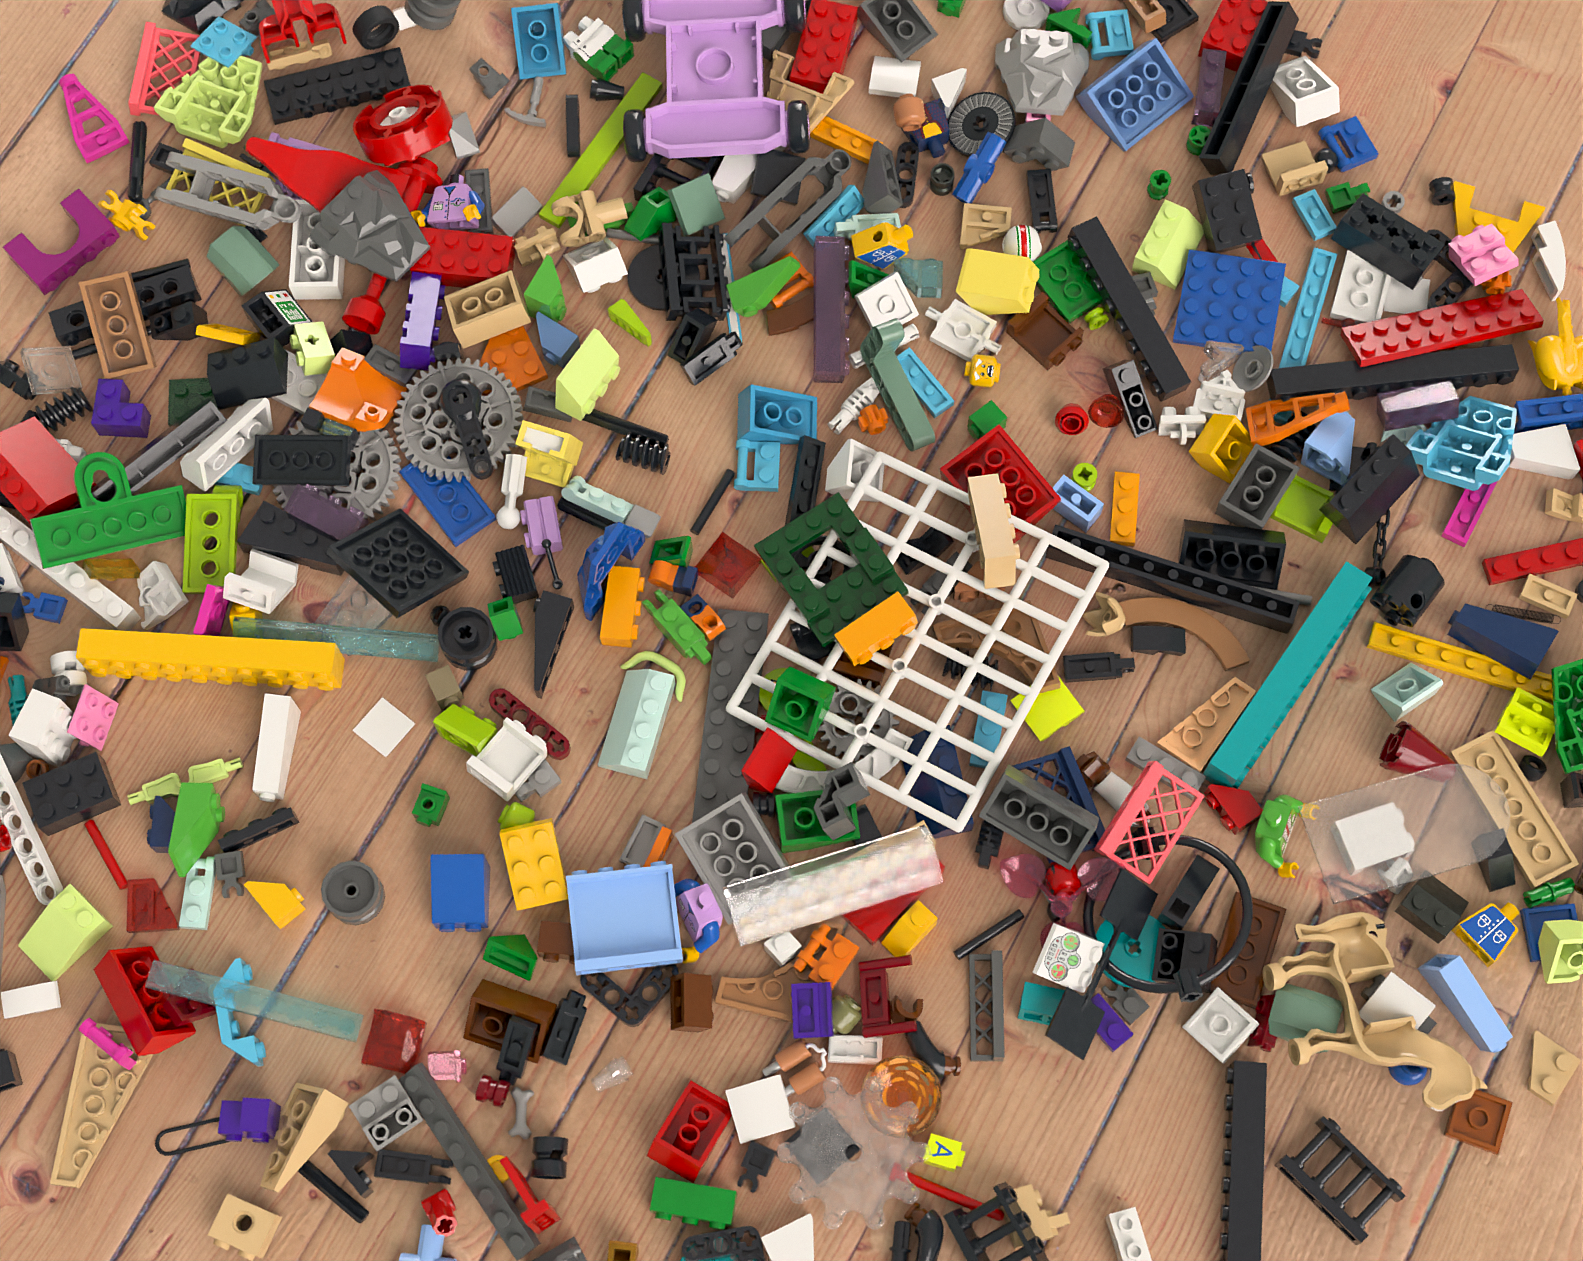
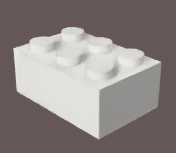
[9,688,76,767]

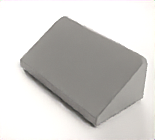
[491,186,543,237]

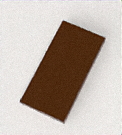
[1211,891,1287,1009]

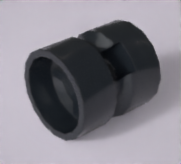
[531,1136,568,1179]

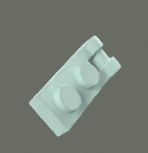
[561,476,633,523]
[179,856,216,930]

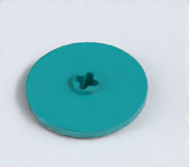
[1096,915,1165,988]

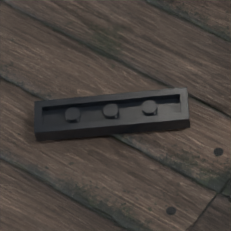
[785,435,826,525]

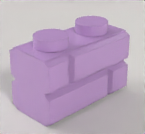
[520,496,563,555]

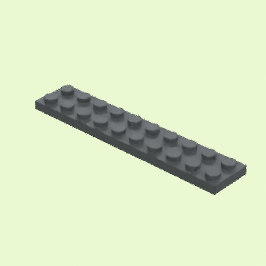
[692,609,769,823]

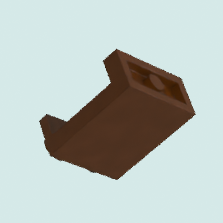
[1006,292,1084,371]
[832,639,895,688]

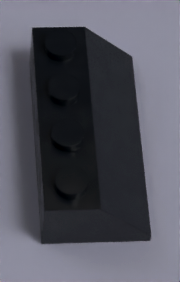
[1319,434,1420,544]
[1178,519,1286,590]

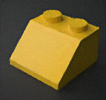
[1189,414,1253,484]

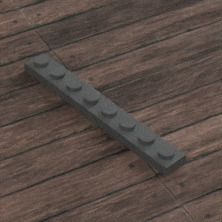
[399,1063,541,1261]

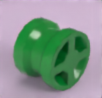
[1186,125,1211,156]

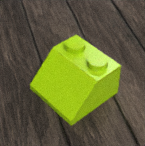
[433,704,498,757]

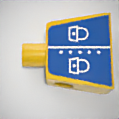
[851,222,913,270]
[1451,902,1519,967]

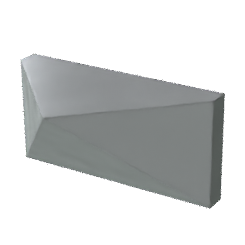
[449,112,480,159]

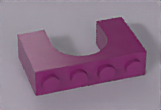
[3,188,120,296]

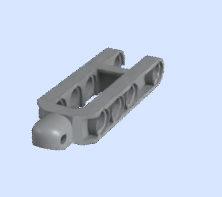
[154,152,301,231]

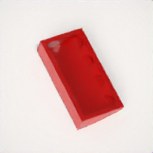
[834,850,945,946]

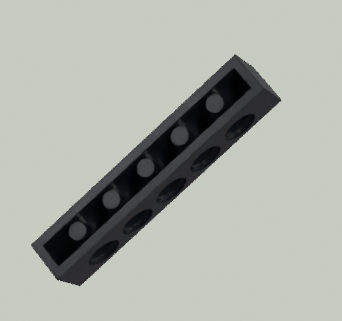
[48,265,202,347]

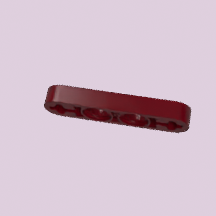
[489,688,571,760]

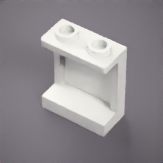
[466,717,547,802]

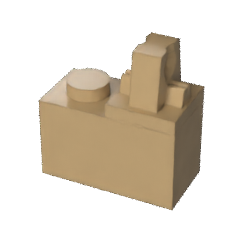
[1001,1184,1070,1250]

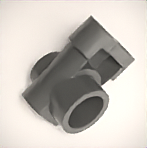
[239,0,275,37]
[469,58,510,100]

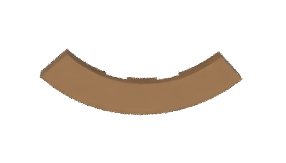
[1119,597,1250,671]

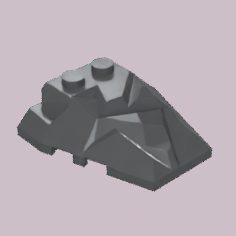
[309,170,430,282]

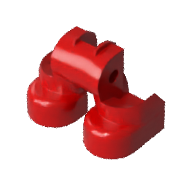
[258,0,347,64]

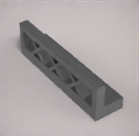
[969,950,1005,1062]

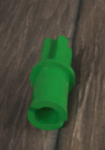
[1523,877,1576,908]

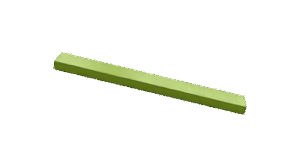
[539,72,663,229]

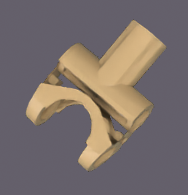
[551,190,628,247]

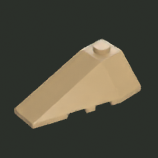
[260,1083,348,1192]

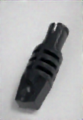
[975,820,1004,870]

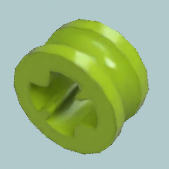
[1084,307,1109,330]

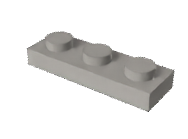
[1125,737,1206,800]

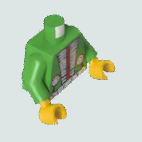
[1255,794,1319,878]

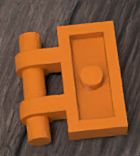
[793,923,860,990]

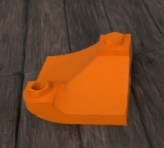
[309,347,408,432]

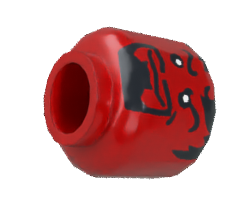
[1044,862,1082,900]

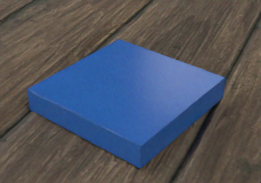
[1520,903,1578,962]

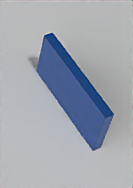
[399,447,497,547]

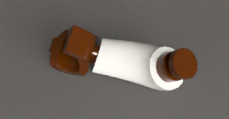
[1076,751,1151,827]

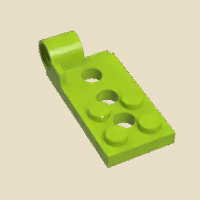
[182,485,243,594]

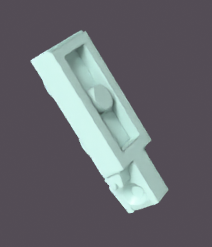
[833,213,901,241]

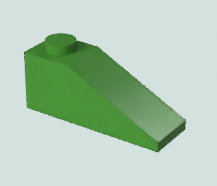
[726,256,801,317]

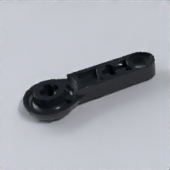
[440,378,493,480]

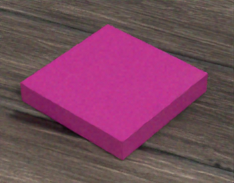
[193,584,230,636]

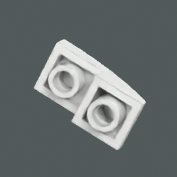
[0,981,61,1019]

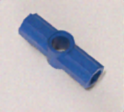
[952,132,1006,204]

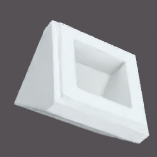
[392,6,417,31]

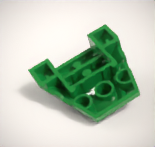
[1551,659,1583,774]

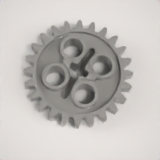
[817,679,900,763]

